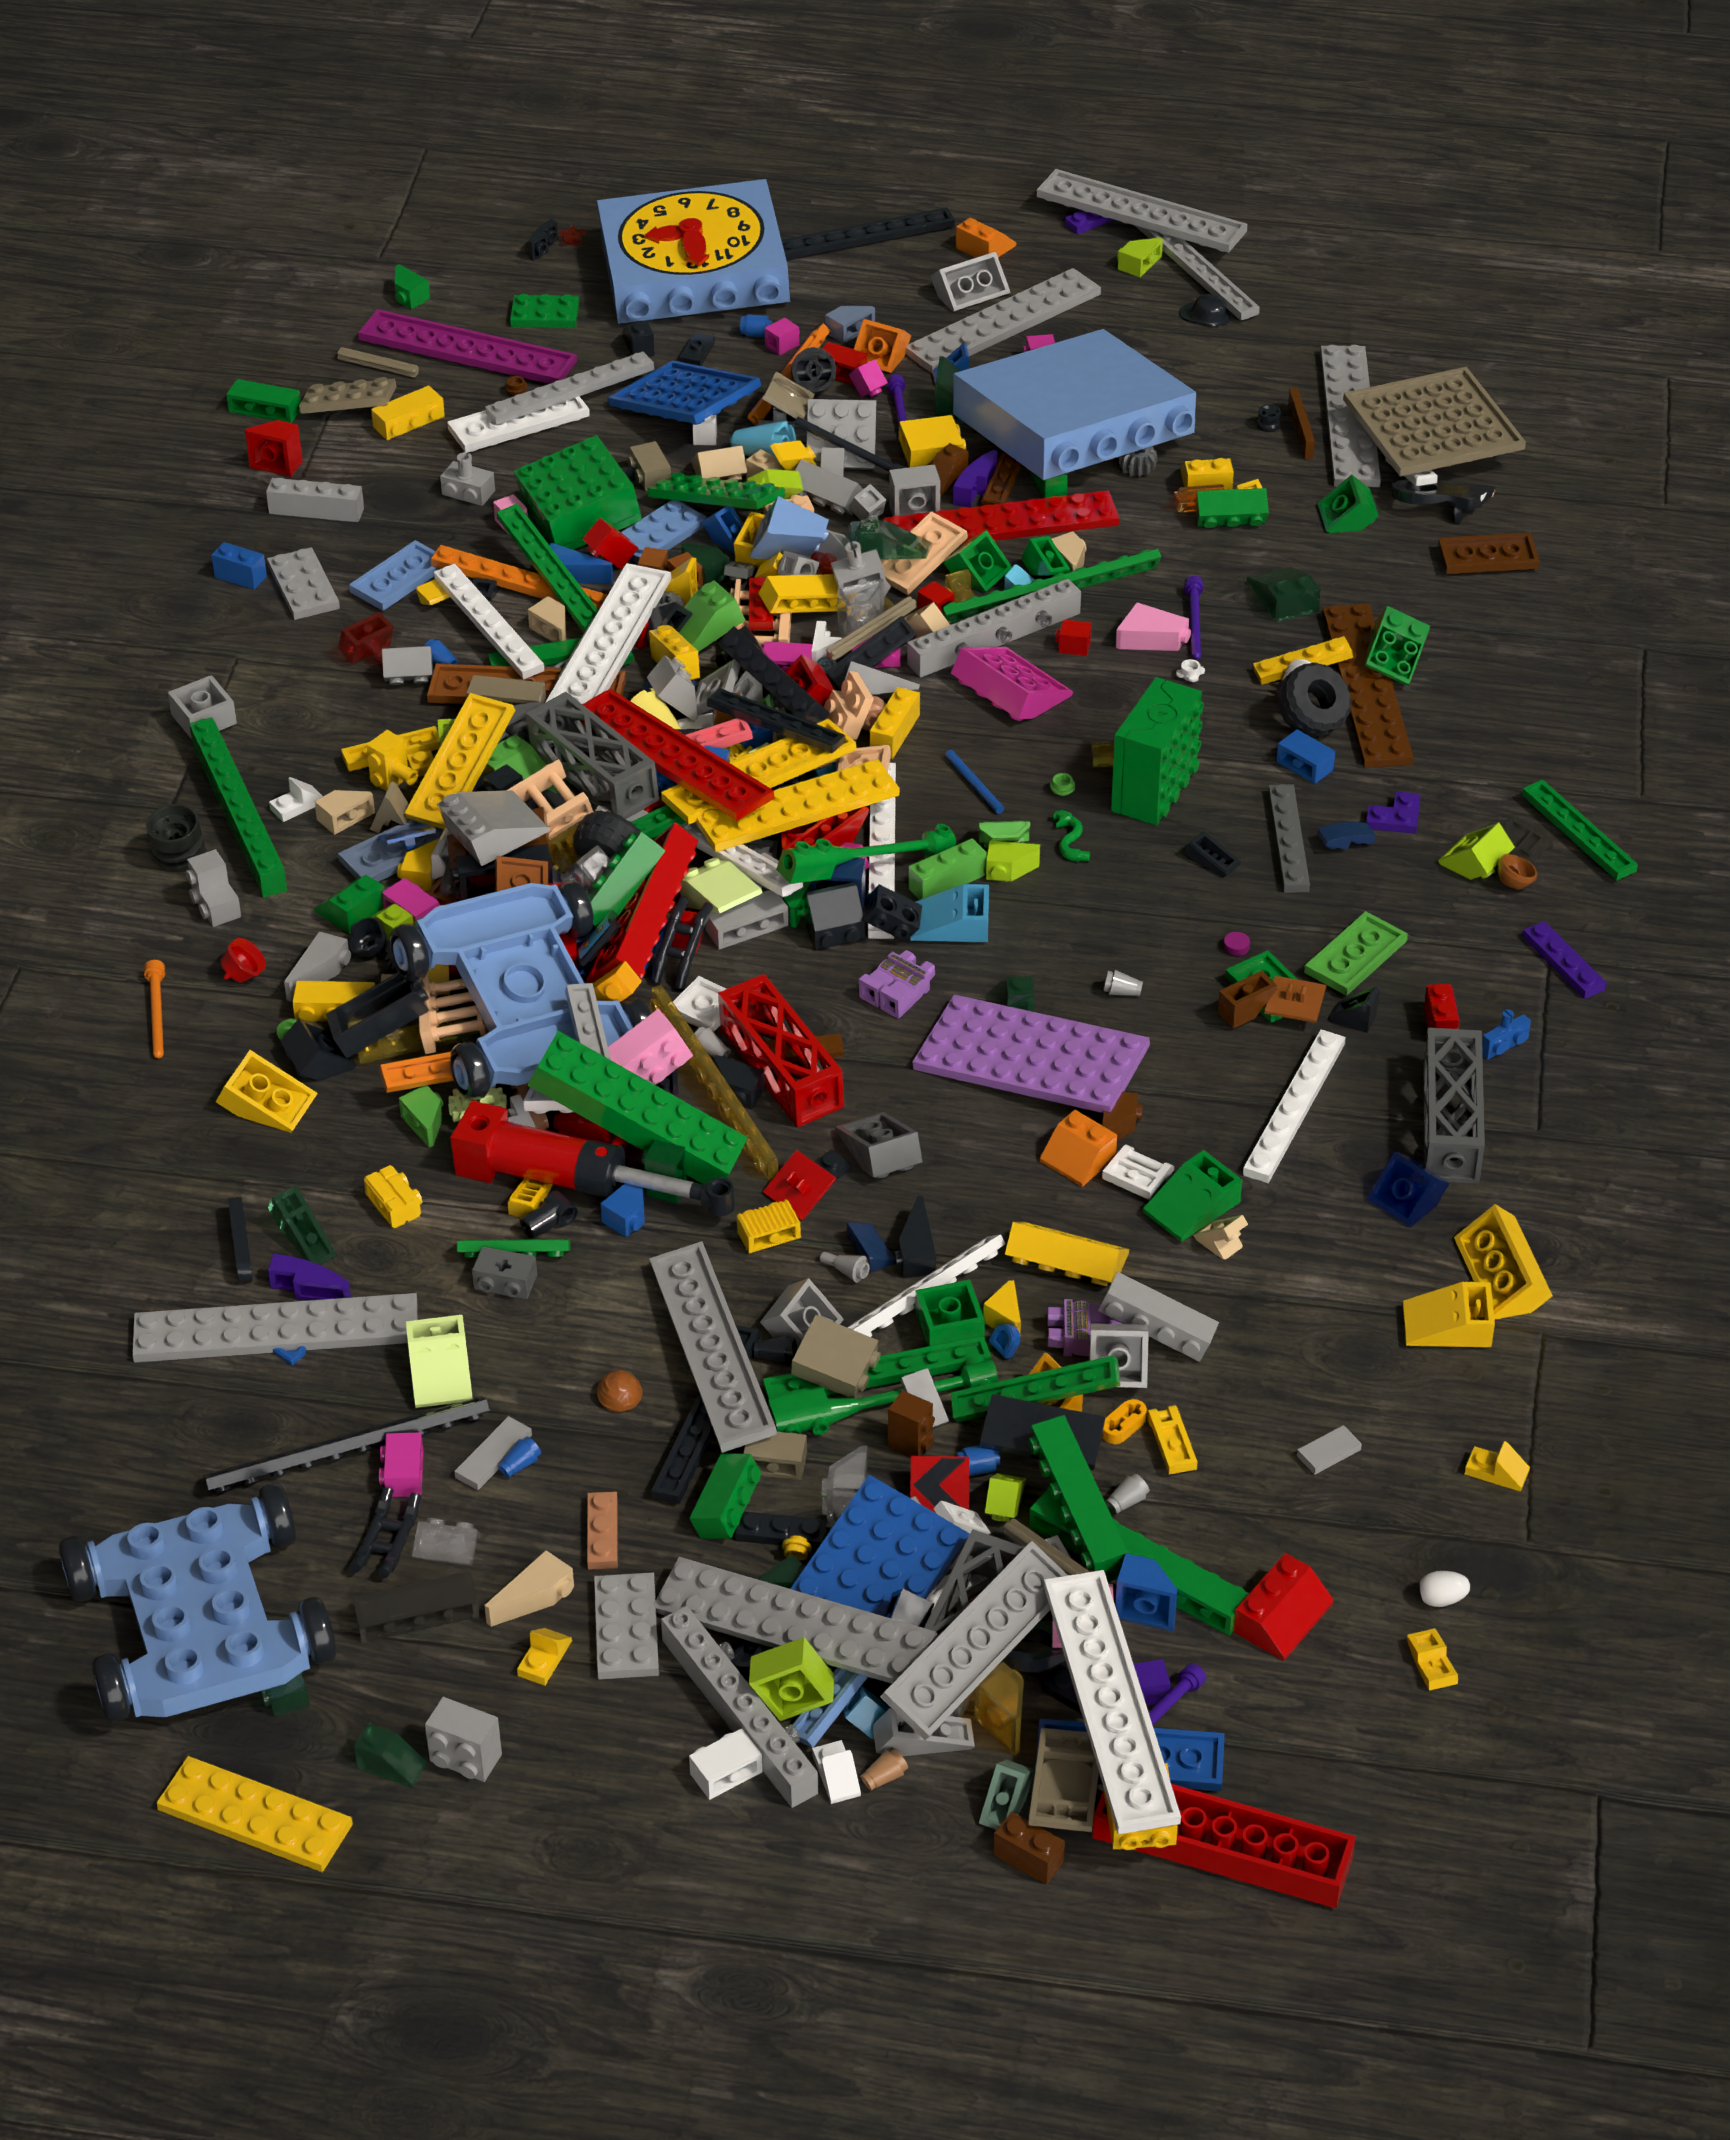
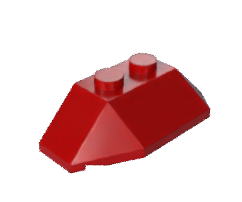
[781,806,869,851]

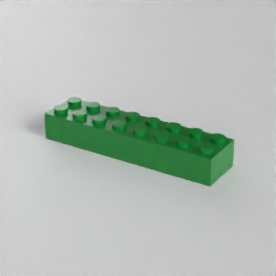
[527,1031,748,1185]

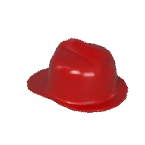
[220,938,266,983]

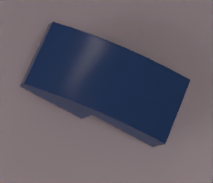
[1317,822,1376,849]

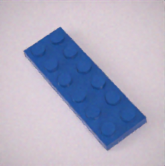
[1035,1719,1225,1791]

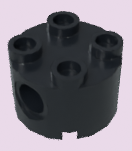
[791,347,836,393]

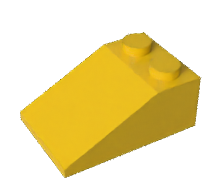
[216,1050,318,1133]

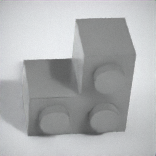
[186,849,241,927]

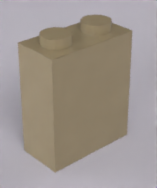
[791,1315,881,1398]

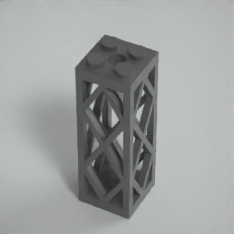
[526,692,659,819]
[1423,1028,1485,1184]
[924,1529,1025,1718]

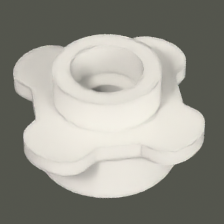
[1176,659,1205,682]

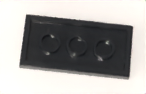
[980,1394,1106,1470]

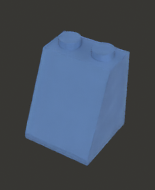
[750,496,829,559]

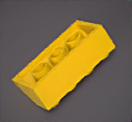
[1454,1204,1553,1320]
[1005,1222,1130,1286]

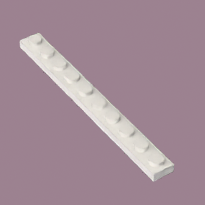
[868,763,896,939]

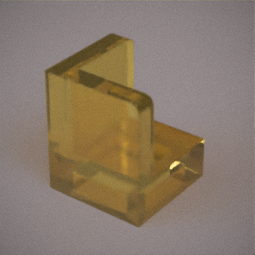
[946,569,975,603]

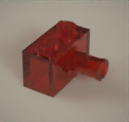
[338,611,394,669]

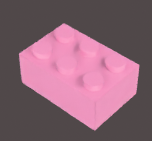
[608,1009,693,1085]

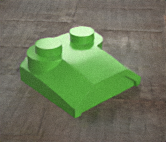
[978,820,1030,848]

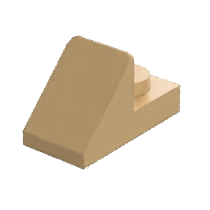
[1193,1215,1248,1260]

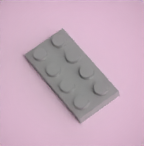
[267,547,340,620]
[594,1572,659,1679]

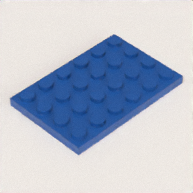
[607,360,761,425]
[791,1474,970,1681]

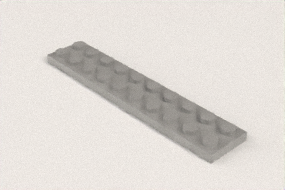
[1037,169,1248,252]
[906,268,1101,374]
[1321,345,1381,487]
[649,1241,777,1453]
[133,1293,418,1363]
[654,1557,938,1684]

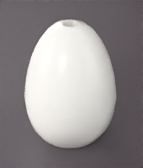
[1420,1571,1470,1607]

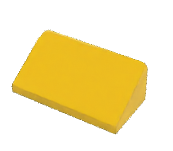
[416,579,450,605]

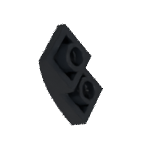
[529,219,558,261]

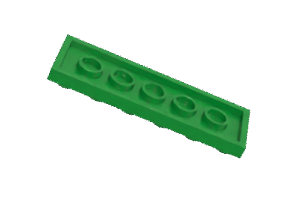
[647,473,785,510]

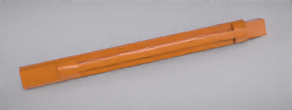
[748,323,831,426]

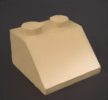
[691,446,747,481]

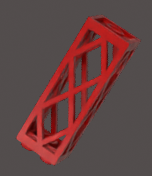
[718,974,844,1128]

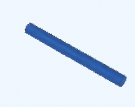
[945,750,1004,814]

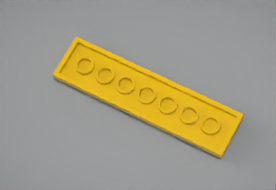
[661,719,856,824]
[695,759,899,852]

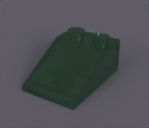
[855,517,932,559]
[1247,567,1321,622]

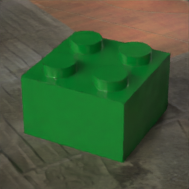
[915,1280,985,1347]

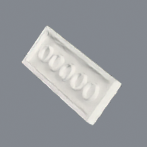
[447,396,590,453]

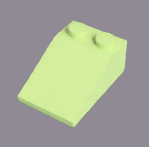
[679,857,762,913]

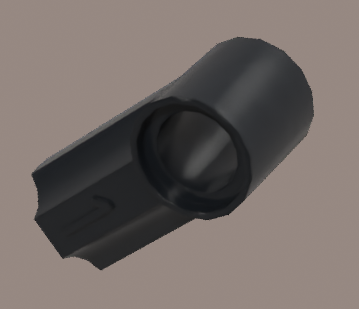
[519,1191,578,1239]

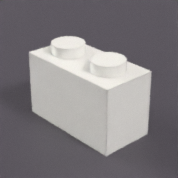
[689,1728,762,1800]

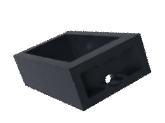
[452,844,553,902]
[326,973,429,1058]

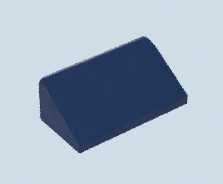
[847,1222,895,1272]

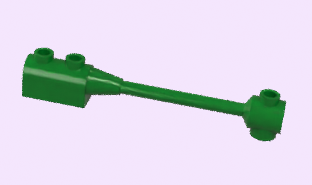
[776,824,956,884]
[768,1354,998,1435]

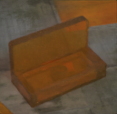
[1174,484,1225,512]

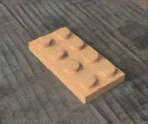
[881,511,968,595]

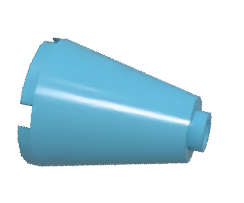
[730,421,796,457]

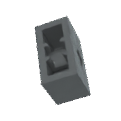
[472,1247,537,1299]

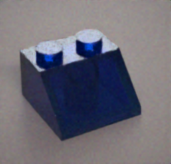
[1367,1151,1450,1227]

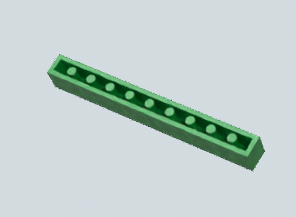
[189,717,287,898]

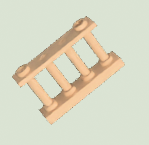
[731,579,792,646]
[506,759,593,839]
[419,973,489,1054]

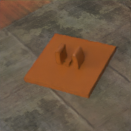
[1264,976,1326,1023]

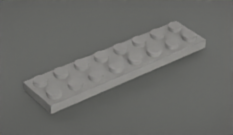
[880,1541,1068,1741]

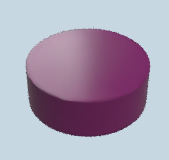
[1224,932,1250,956]

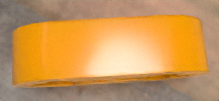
[1102,1399,1147,1444]

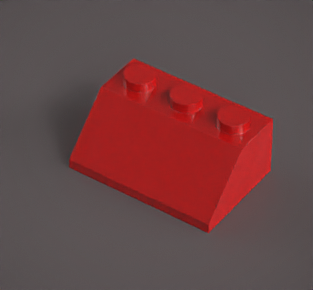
[1233,1553,1334,1661]

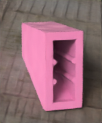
[1116,603,1191,651]

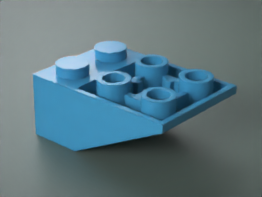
[911,884,989,942]

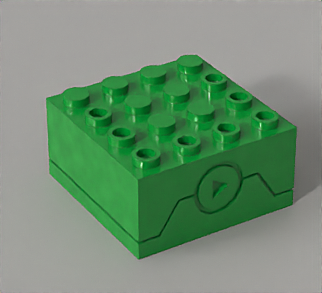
[514,435,642,550]
[1111,677,1204,826]

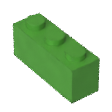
[909,838,987,900]

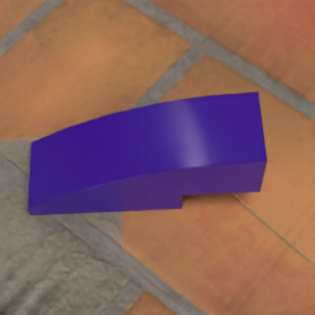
[953,450,997,507]
[268,1254,351,1301]

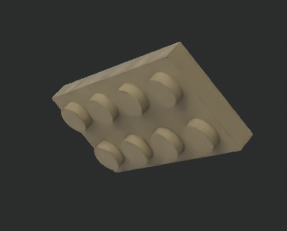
[299,377,397,414]

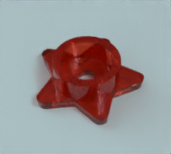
[559,225,587,245]

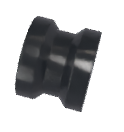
[1257,404,1281,432]

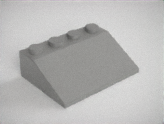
[437,790,550,866]

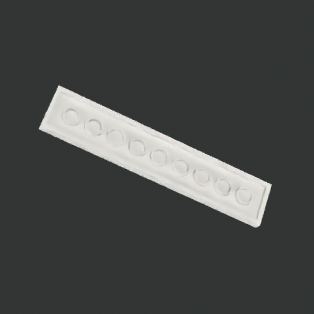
[546,563,671,729]
[1044,1570,1181,1834]

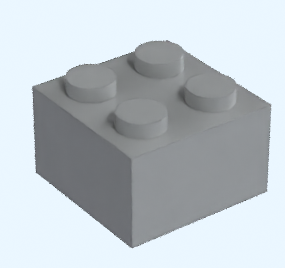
[889,465,940,517]
[168,675,237,738]
[1089,1323,1149,1388]
[425,1697,502,1782]

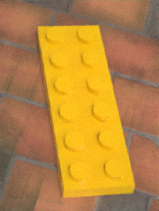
[404,693,516,829]
[157,1756,353,1873]

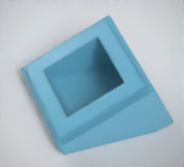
[1004,564,1034,590]

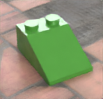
[679,580,745,652]
[479,734,560,794]

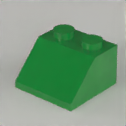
[1318,475,1379,533]
[943,530,1012,593]
[314,874,385,934]

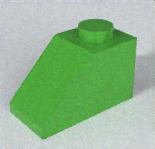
[399,1086,443,1148]

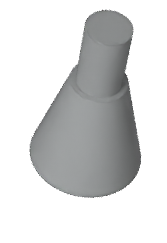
[820,1252,870,1283]

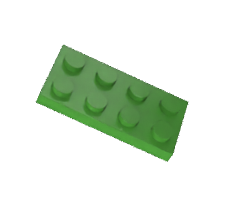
[1304,911,1408,996]

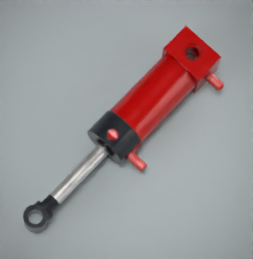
[450,1100,735,1216]

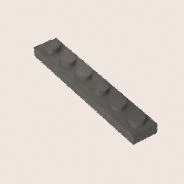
[1268,784,1310,893]

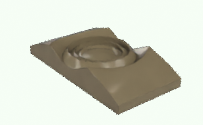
[762,372,815,419]
[1028,1728,1099,1832]

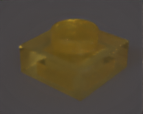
[1091,742,1114,767]

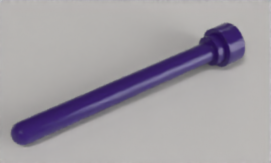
[887,374,907,425]
[1184,576,1203,660]
[1148,1663,1206,1725]

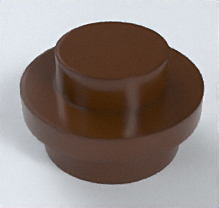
[505,376,527,396]

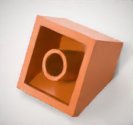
[956,218,1016,258]
[854,319,911,373]
[1040,1110,1117,1187]

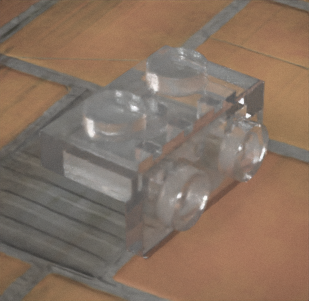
[412,1518,480,1566]

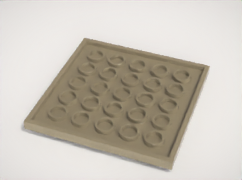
[1343,367,1526,476]

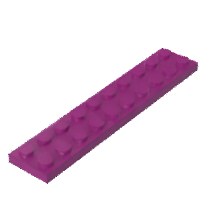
[358,309,577,384]

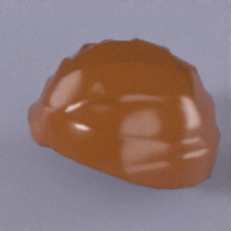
[1497,854,1537,890]
[596,1370,642,1412]

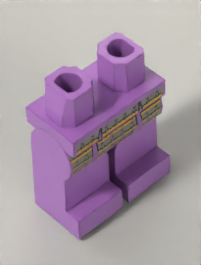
[859,950,935,1019]
[1047,1299,1122,1356]

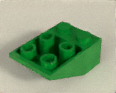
[1364,606,1430,686]
[1143,1150,1242,1242]

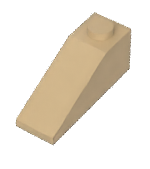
[485,1550,574,1627]

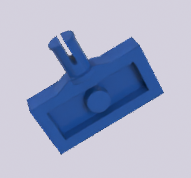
[1482,1009,1531,1060]

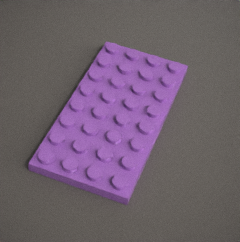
[913,995,1150,1113]

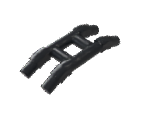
[651,896,713,989]
[349,1487,422,1578]

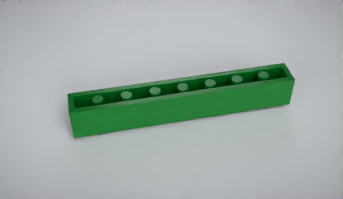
[1029,1488,1249,1636]

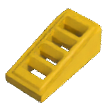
[508,1178,553,1217]

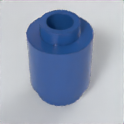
[740,314,773,338]
[955,1445,1000,1477]

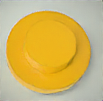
[782,1536,812,1561]

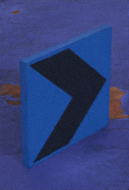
[378,824,436,850]

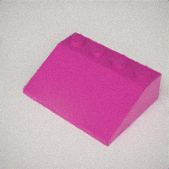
[951,647,1073,721]

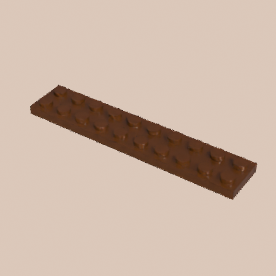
[1322,604,1414,768]

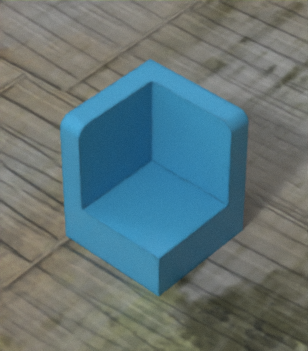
[843,1685,890,1739]

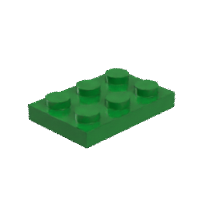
[510,294,580,328]
[1225,951,1298,1023]

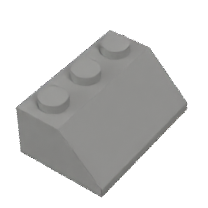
[930,252,1011,312]

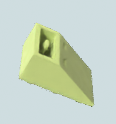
[406,1315,473,1408]

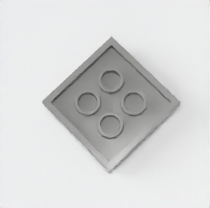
[807,399,877,470]

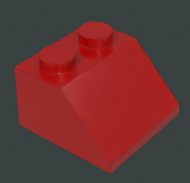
[245,420,303,477]
[785,654,834,707]

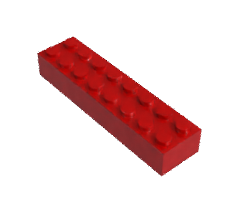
[586,822,698,983]
[1093,1784,1356,1909]

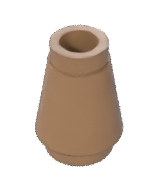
[860,1748,908,1791]

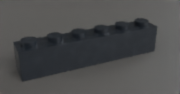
[718,626,831,724]

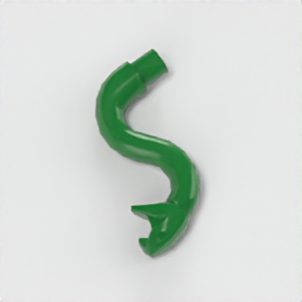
[1053,810,1090,862]

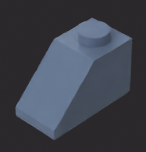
[825,306,875,344]

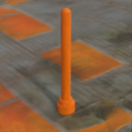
[144,960,165,1059]

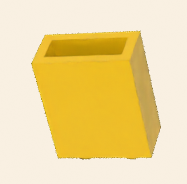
[898,415,966,468]

